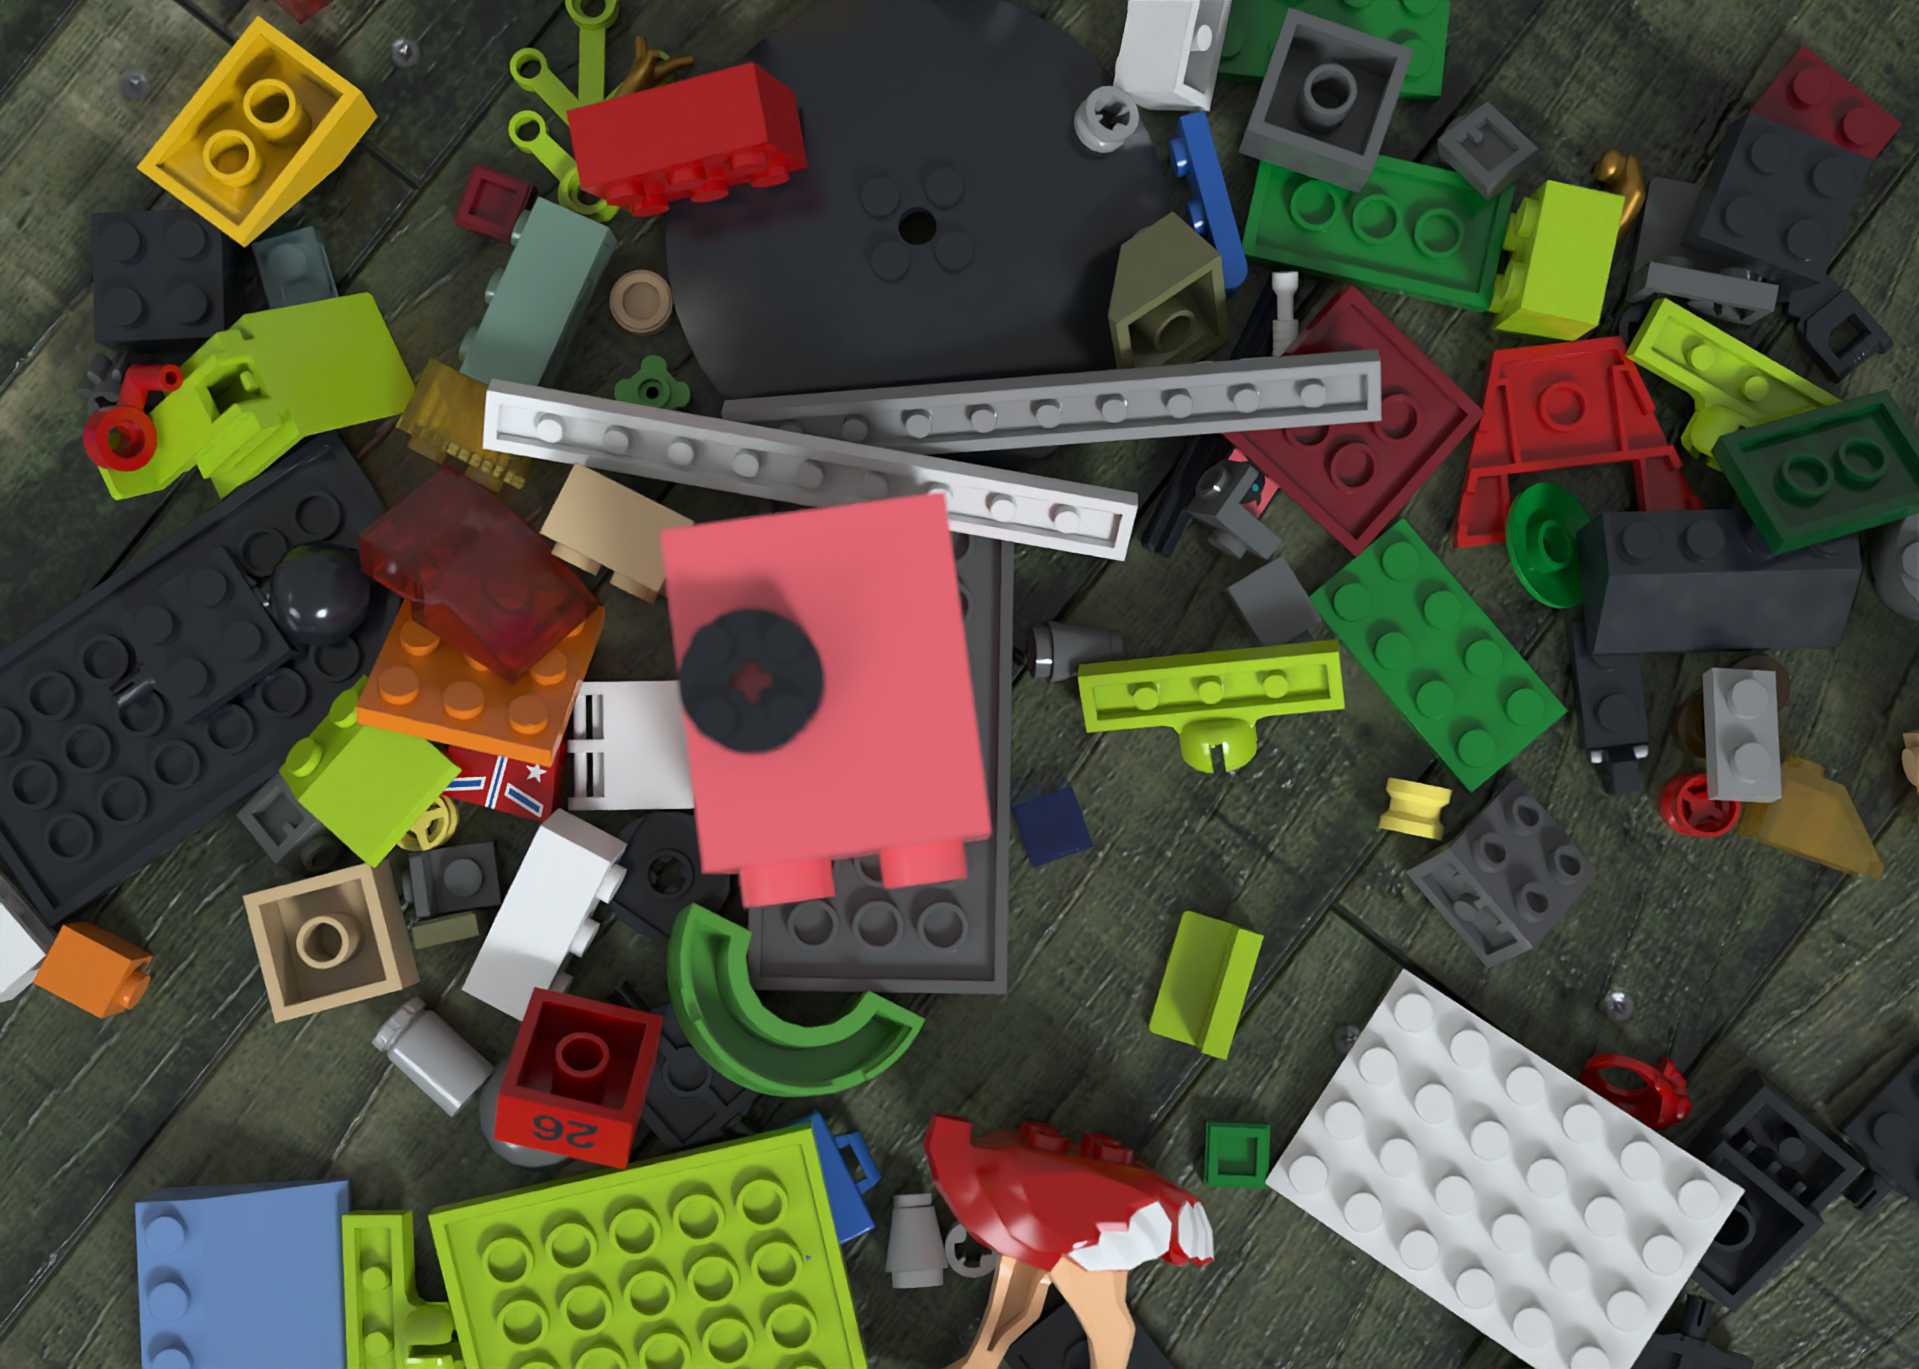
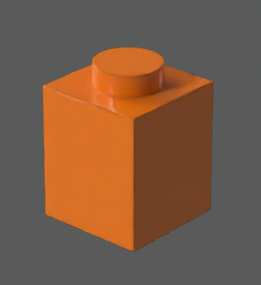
[32,920,154,1019]

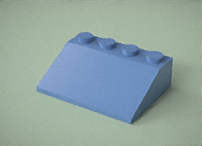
[135,1178,353,1369]

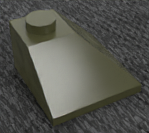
[1108,212,1230,370]

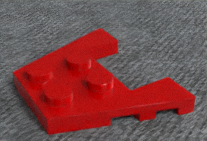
[1452,336,1704,549]

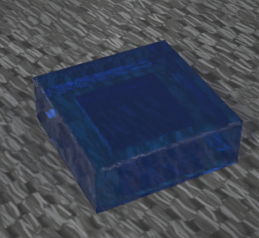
[1012,786,1093,867]

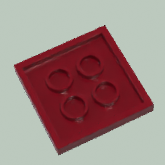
[1219,283,1486,557]

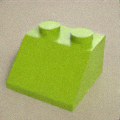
[279,674,462,868]

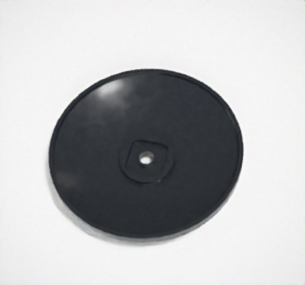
[665,0,1170,472]

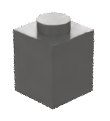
[1220,554,1323,647]

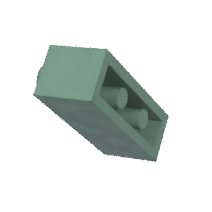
[458,196,618,389]

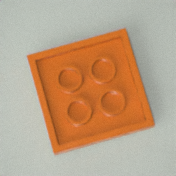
[356,565,605,767]

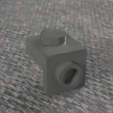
[1186,459,1283,562]

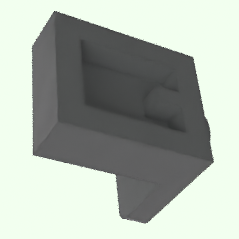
[1437,101,1539,201]
[236,772,346,878]
[402,840,505,917]

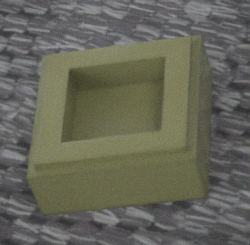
[411,907,491,949]

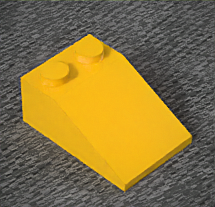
[137,15,378,248]

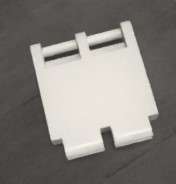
[567,681,695,810]

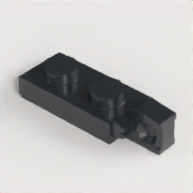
[1565,621,1650,795]

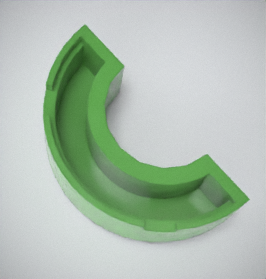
[667,903,925,1097]

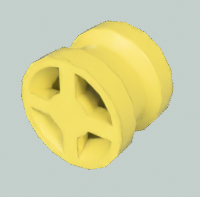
[1378,778,1452,841]
[397,795,460,852]

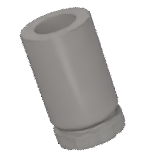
[372,996,494,1117]

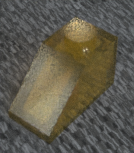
[1736,756,1884,880]

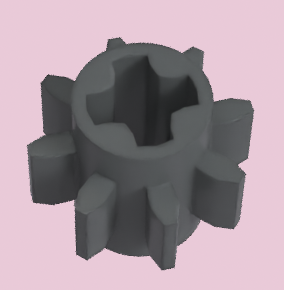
[76,350,165,430]

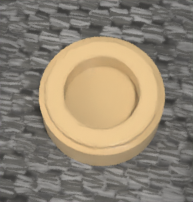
[610,270,675,337]

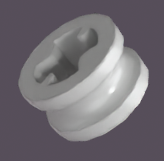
[1074,86,1139,153]
[944,1220,997,1278]

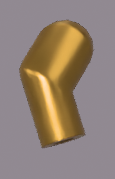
[1594,148,1646,245]

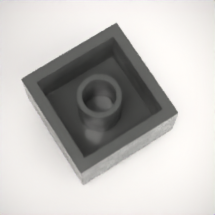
[1238,7,1414,193]

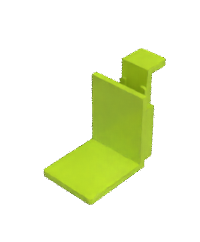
[97,292,422,500]

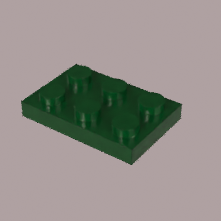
[1711,390,1919,556]

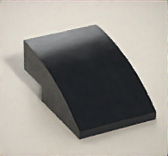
[1684,1068,1865,1313]

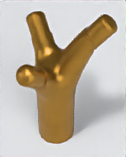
[611,36,695,99]

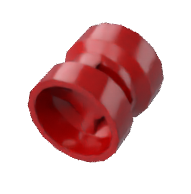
[1658,773,1741,837]

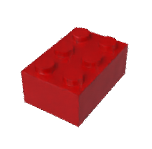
[567,62,808,217]

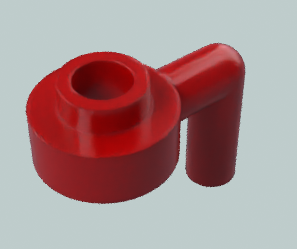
[83,364,183,472]

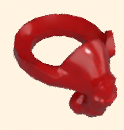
[1580,1053,1692,1130]

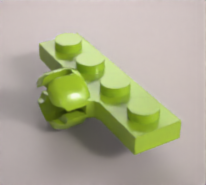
[1625,298,1843,472]
[1077,639,1345,773]
[342,1210,465,1369]

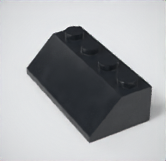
[1576,508,1862,656]

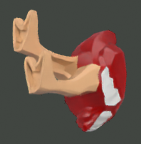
[923,1112,1214,1369]

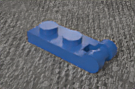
[1168,110,1248,300]

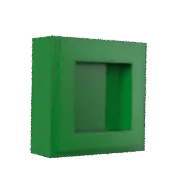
[1202,1119,1270,1189]

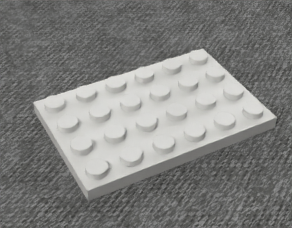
[1265,969,1745,1369]

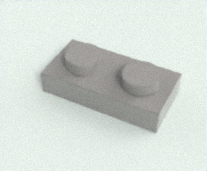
[1703,668,1782,803]

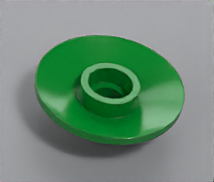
[1506,482,1592,608]

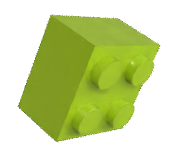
[1486,180,1625,344]

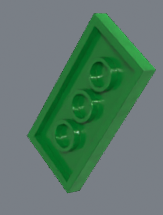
[1216,0,1450,103]
[1241,155,1516,313]
[1308,517,1568,793]

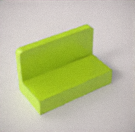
[1148,910,1264,1060]

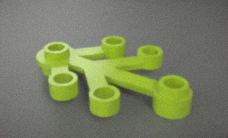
[508,0,676,224]

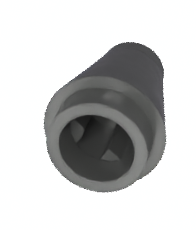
[1027,620,1123,684]

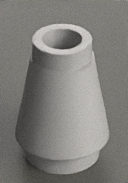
[885,1193,949,1288]

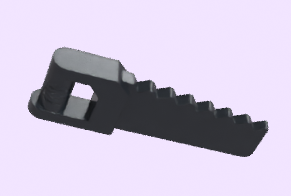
[1763,273,1893,384]

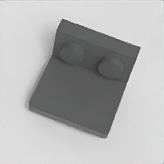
[1625,177,1779,325]
[1405,778,1597,968]

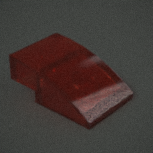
[358,464,597,684]

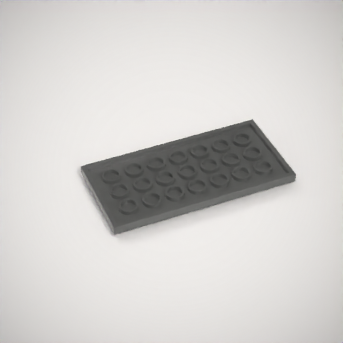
[747,497,1014,994]

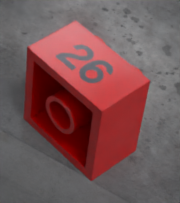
[494,987,664,1170]

